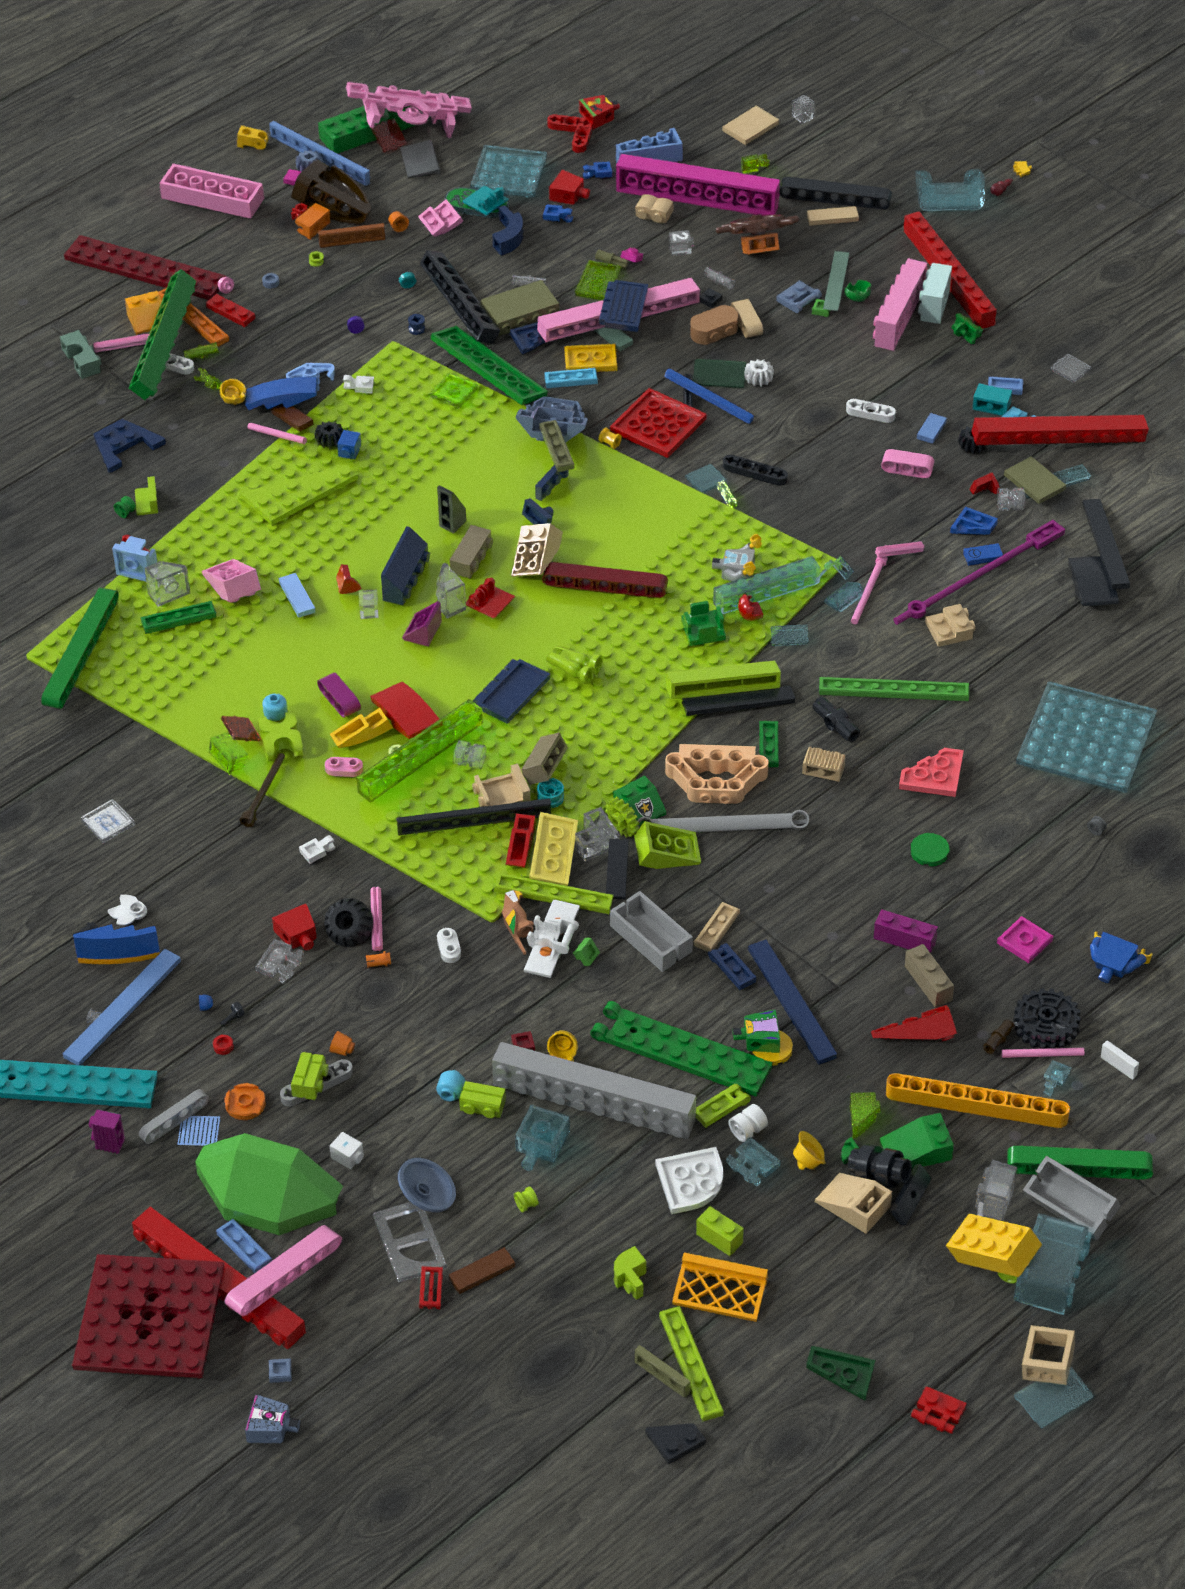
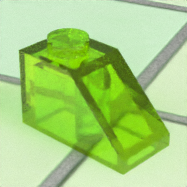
[850,1092,880,1139]

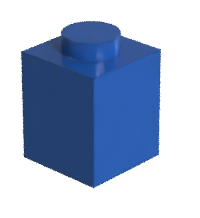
[337,430,361,459]

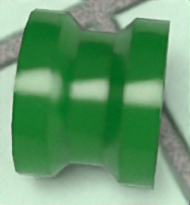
[113,496,136,518]

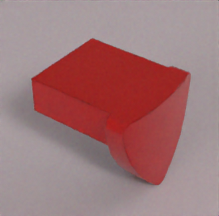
[970,473,1001,495]
[336,564,361,594]

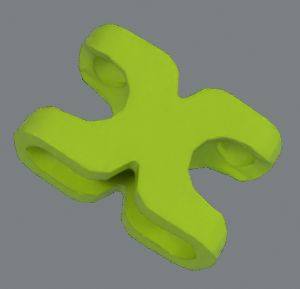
[258,711,303,762]

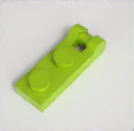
[696,1084,751,1128]

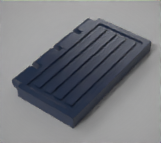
[598,280,648,332]
[473,659,550,724]

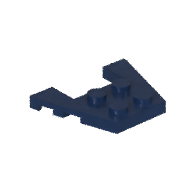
[93,419,166,473]

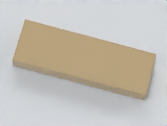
[807,206,859,225]
[694,902,740,952]

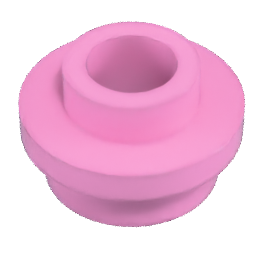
[218,277,234,294]

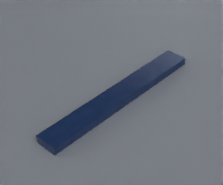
[748,940,837,1065]

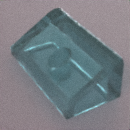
[824,582,864,612]

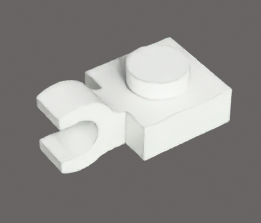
[343,375,374,393]
[299,835,335,864]

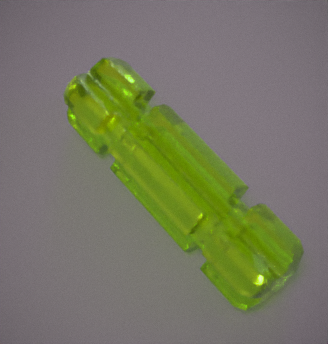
[717,480,738,508]

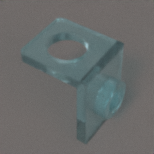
[818,556,854,579]

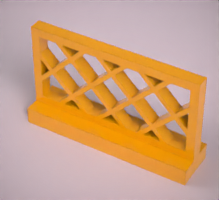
[672,1253,768,1322]

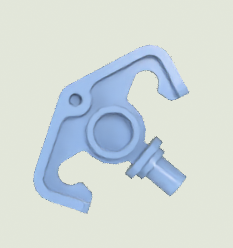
[286,363,335,391]

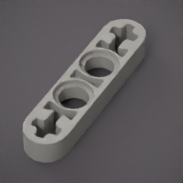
[280,1059,353,1107]
[139,1089,209,1144]

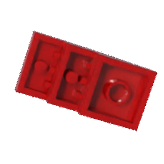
[370,681,442,739]

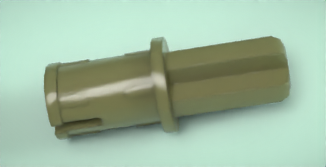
[595,249,628,269]

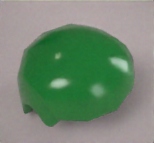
[845,280,871,302]

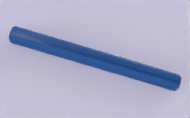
[665,369,754,424]

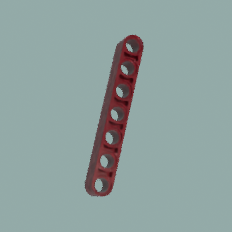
[542,562,669,598]

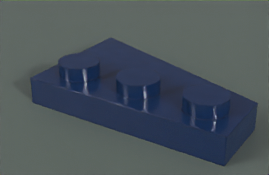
[510,322,545,355]

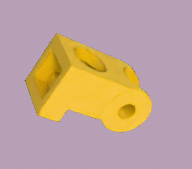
[237,126,269,150]

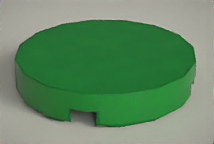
[911,833,949,866]

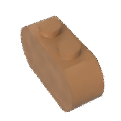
[690,305,738,345]

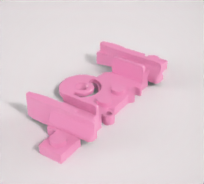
[346,82,472,138]

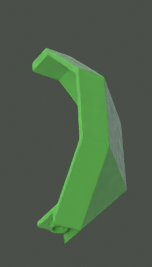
[195,1133,343,1235]

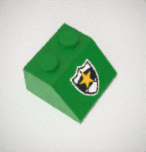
[613,776,667,827]

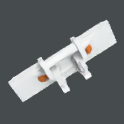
[524,900,580,978]

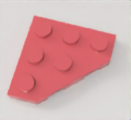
[899,748,964,797]

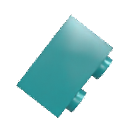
[972,383,1012,416]

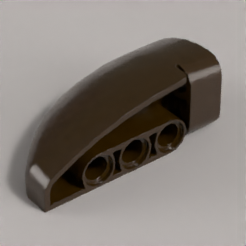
[291,159,371,223]

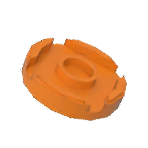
[224,1083,266,1120]

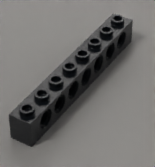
[420,250,500,344]

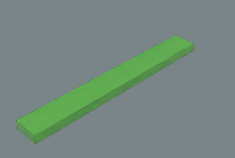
[819,677,969,701]

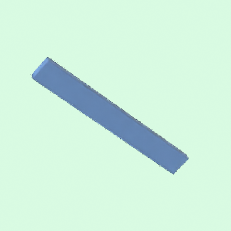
[270,121,370,186]
[63,949,181,1065]

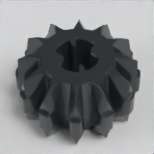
[315,421,343,449]
[958,426,987,454]

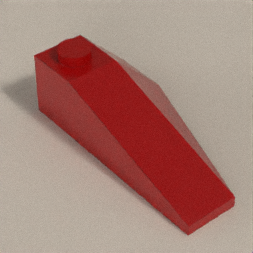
[871,1005,957,1041]

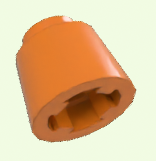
[389,211,409,232]
[329,1031,355,1056]

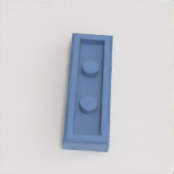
[216,1219,272,1273]

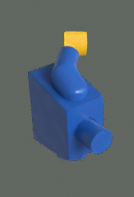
[1090,932,1153,983]

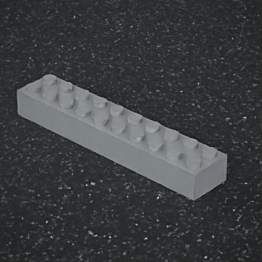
[492,1042,696,1139]

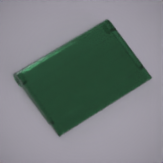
[693,359,747,388]

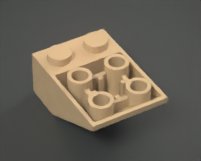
[511,524,563,577]
[815,1173,892,1234]

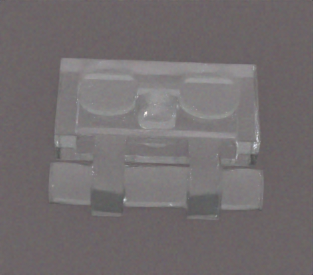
[255,939,304,983]

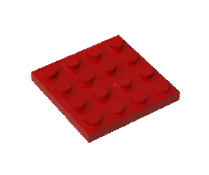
[610,388,707,458]

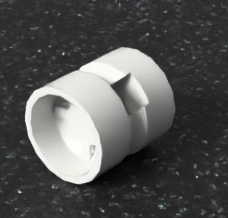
[729,1104,768,1142]

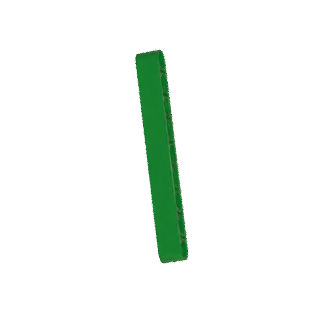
[41,587,119,709]

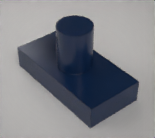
[522,498,554,525]

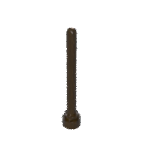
[239,753,285,828]

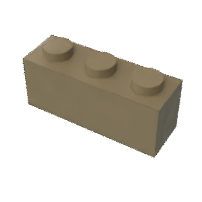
[450,525,493,578]
[521,732,568,785]
[905,944,954,1008]

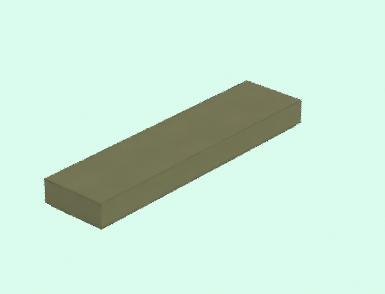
[539,420,575,472]

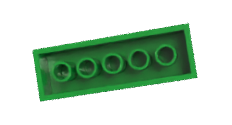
[318,106,418,154]

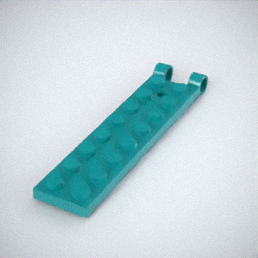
[0,1060,158,1108]

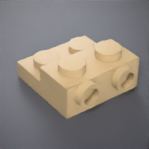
[925,604,975,647]

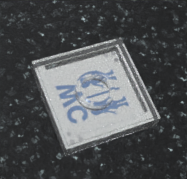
[81,799,135,844]

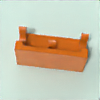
[295,203,330,240]

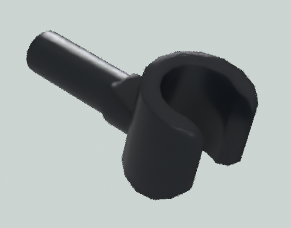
[220,1002,244,1027]

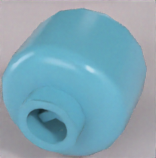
[262,693,288,721]
[436,1070,465,1101]

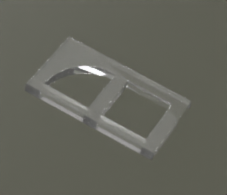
[372,1202,447,1282]

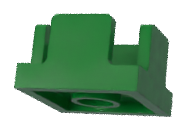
[681,601,726,646]

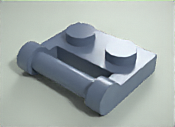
[777,281,822,313]

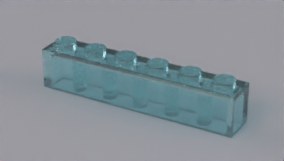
[713,556,821,614]

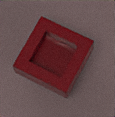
[511,1031,535,1051]

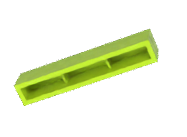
[666,661,781,699]

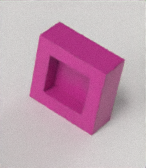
[621,248,643,262]

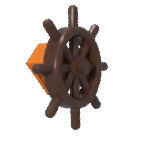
[716,214,799,254]

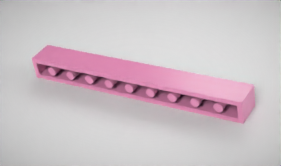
[538,278,700,342]

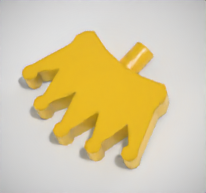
[1013,161,1032,177]

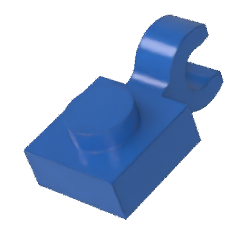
[583,162,612,179]
[543,204,573,222]

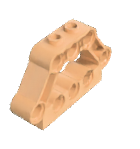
[665,744,768,804]

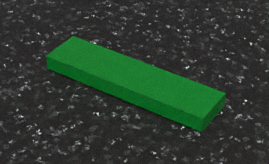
[140,601,217,634]

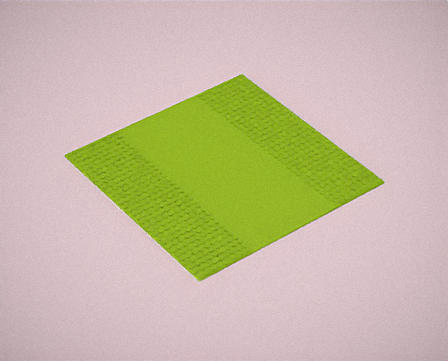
[26,341,843,922]

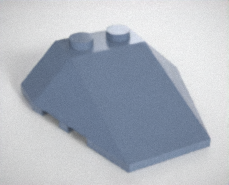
[516,397,588,442]

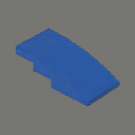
[245,377,318,411]

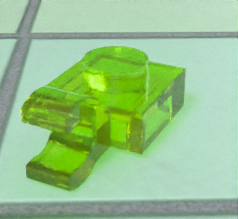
[741,154,770,174]
[194,368,223,390]

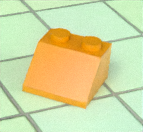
[125,291,162,335]

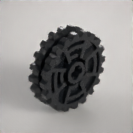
[1013,988,1081,1049]

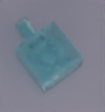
[515,1105,570,1171]

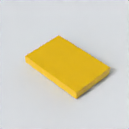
[564,344,617,372]

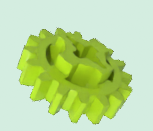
[605,797,639,838]

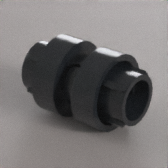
[848,1144,912,1188]

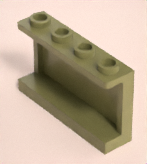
[481,280,559,336]

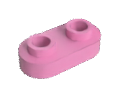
[325,757,363,777]

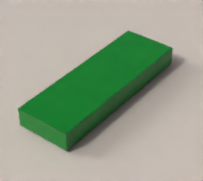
[759,721,779,767]

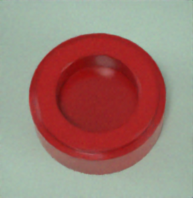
[213,1035,234,1055]

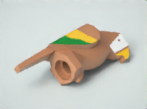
[502,890,534,955]

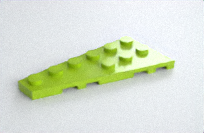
[240,465,358,526]

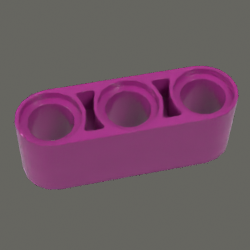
[317,672,361,718]

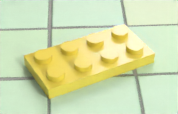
[529,812,578,886]

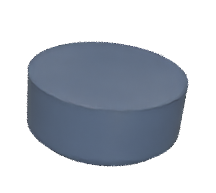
[262,273,279,289]

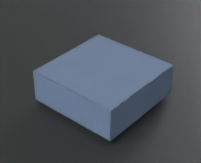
[269,1358,292,1383]

